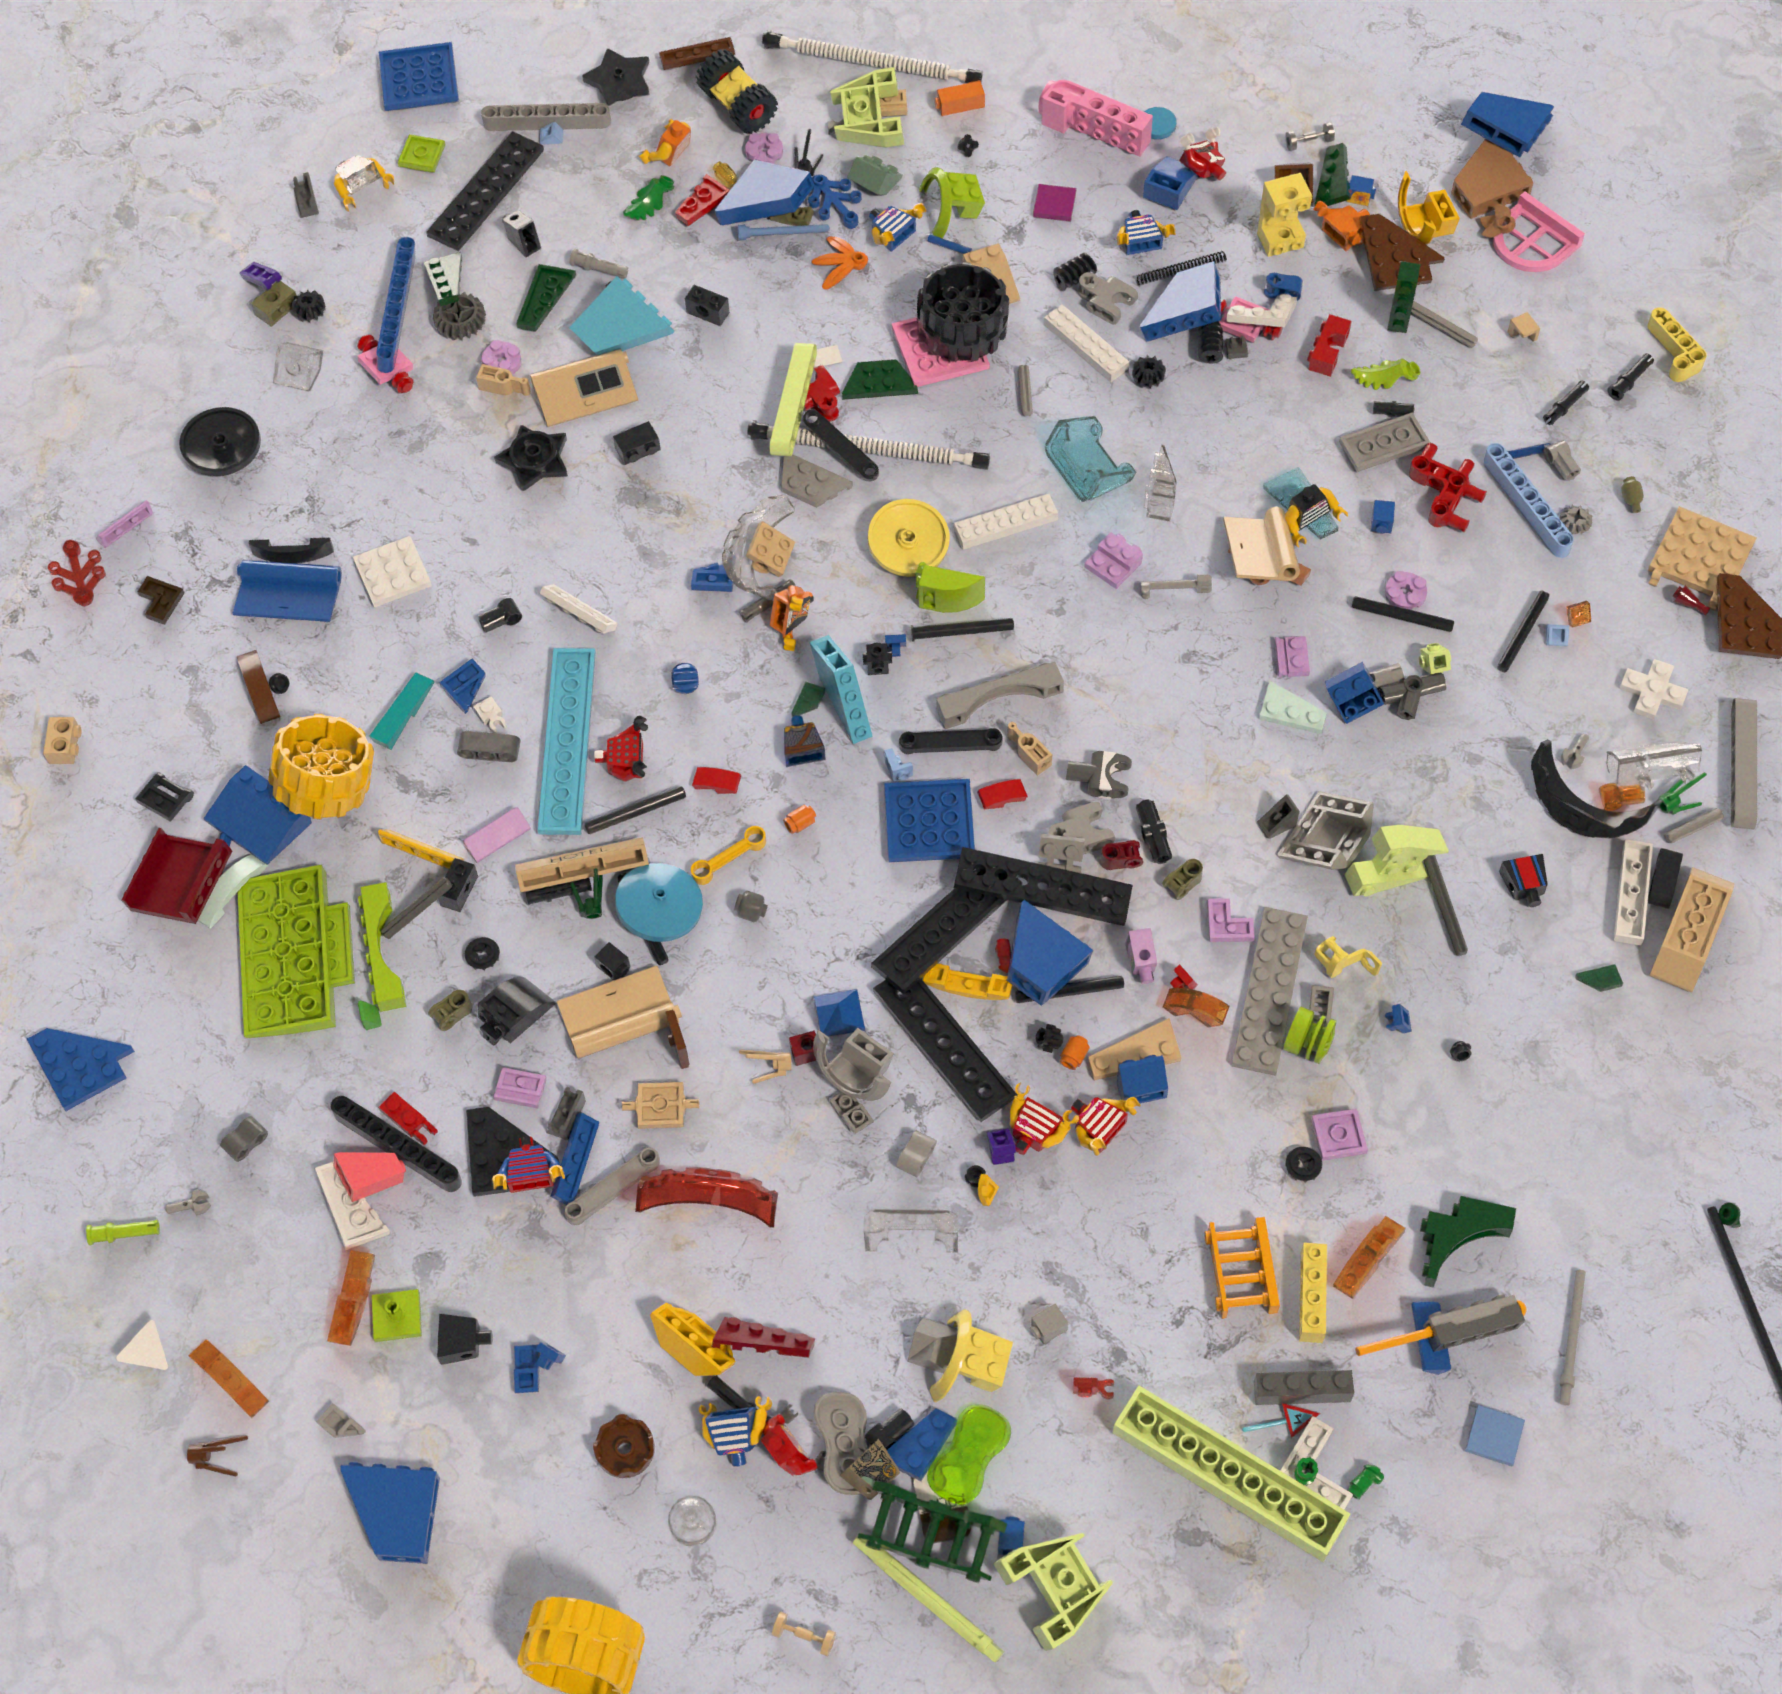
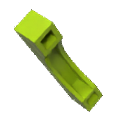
[358,882,407,1012]

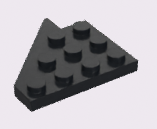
[466,1107,559,1197]

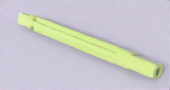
[853,1533,1004,1663]

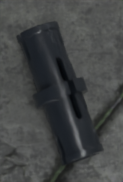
[1373,401,1414,417]

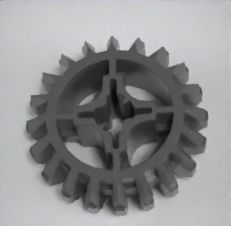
[433,291,486,341]

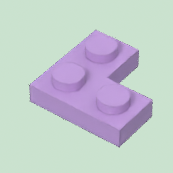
[1207,899,1255,942]

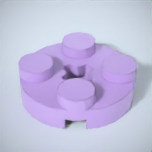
[745,133,783,164]
[482,340,522,374]
[1385,571,1427,610]

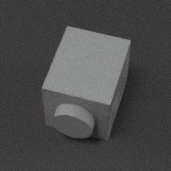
[1030,1303,1068,1344]

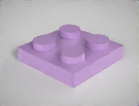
[1311,1108,1368,1161]

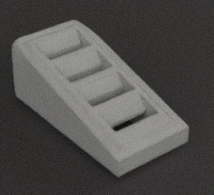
[1309,985,1334,1027]

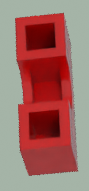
[1307,314,1352,377]

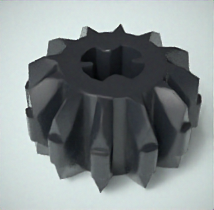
[292,289,326,323]
[1132,355,1166,389]

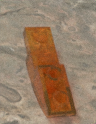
[1333,1216,1406,1299]
[327,1250,375,1346]

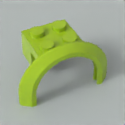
[919,167,985,238]

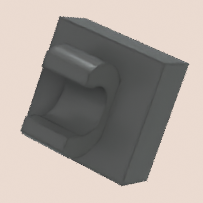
[1225,336,1248,359]

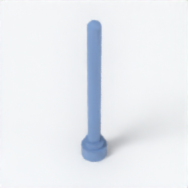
[738,224,830,241]

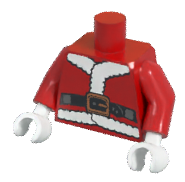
[1179,127,1226,181]

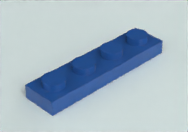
[550,1113,600,1205]

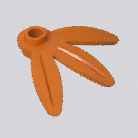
[812,236,868,290]

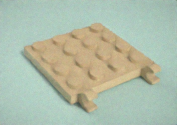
[1648,506,1757,611]

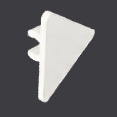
[116,1320,168,1370]

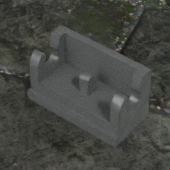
[293,172,319,218]
[547,1087,586,1140]

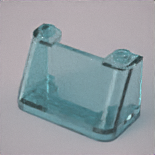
[1045,416,1137,502]

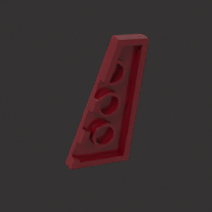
[712,1317,815,1358]

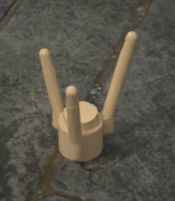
[739,1050,791,1084]

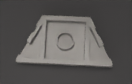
[781,454,853,508]

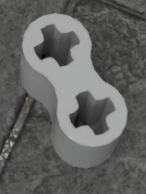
[896,1130,937,1177]

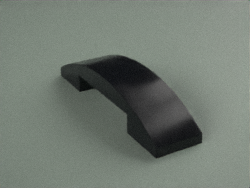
[249,537,334,563]

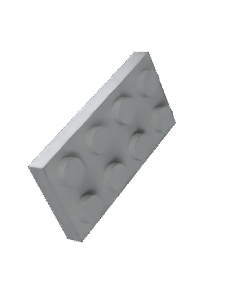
[1339,413,1431,472]

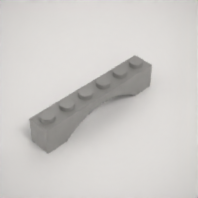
[936,662,1064,729]

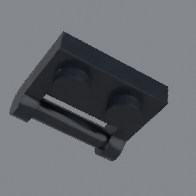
[135,772,194,822]

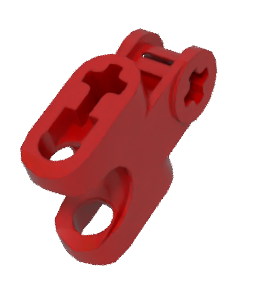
[804,365,840,422]

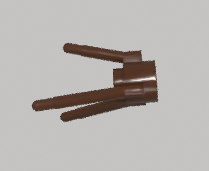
[187,1435,248,1477]

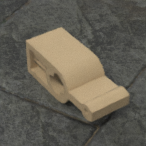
[476,364,531,396]
[1007,722,1053,776]

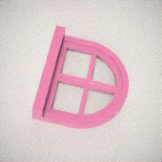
[1493,192,1585,272]

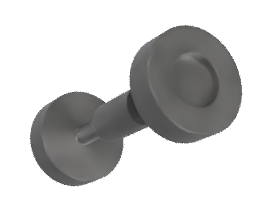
[1285,122,1335,151]

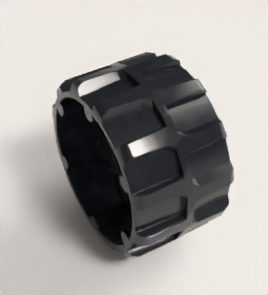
[917,262,1009,362]

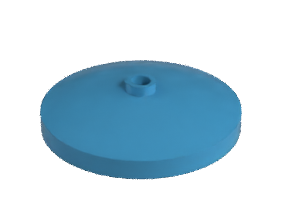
[615,863,703,942]

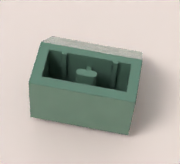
[847,155,903,195]

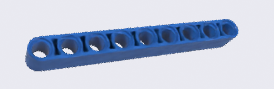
[376,237,415,373]

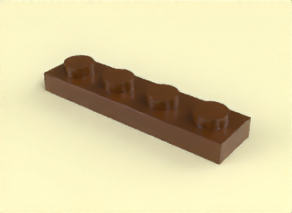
[659,37,735,70]

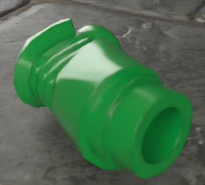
[1347,1464,1384,1500]

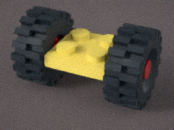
[696,49,778,134]

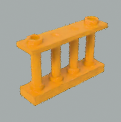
[1204,1217,1280,1319]

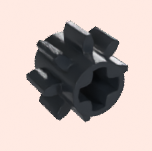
[1035,1024,1063,1053]

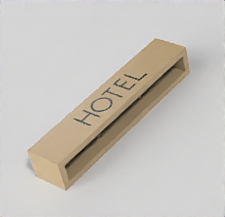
[515,837,649,892]

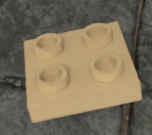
[746,521,795,577]

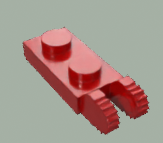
[378,1091,438,1145]

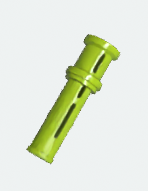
[86,1219,160,1246]

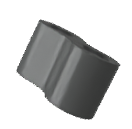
[220,1116,268,1162]

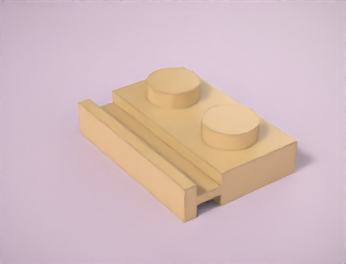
[880,89,907,116]

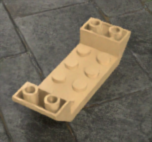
[1649,867,1735,993]

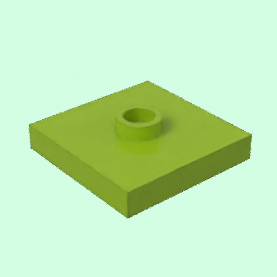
[398,134,446,173]

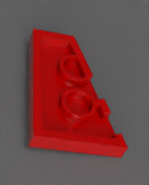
[675,174,730,226]

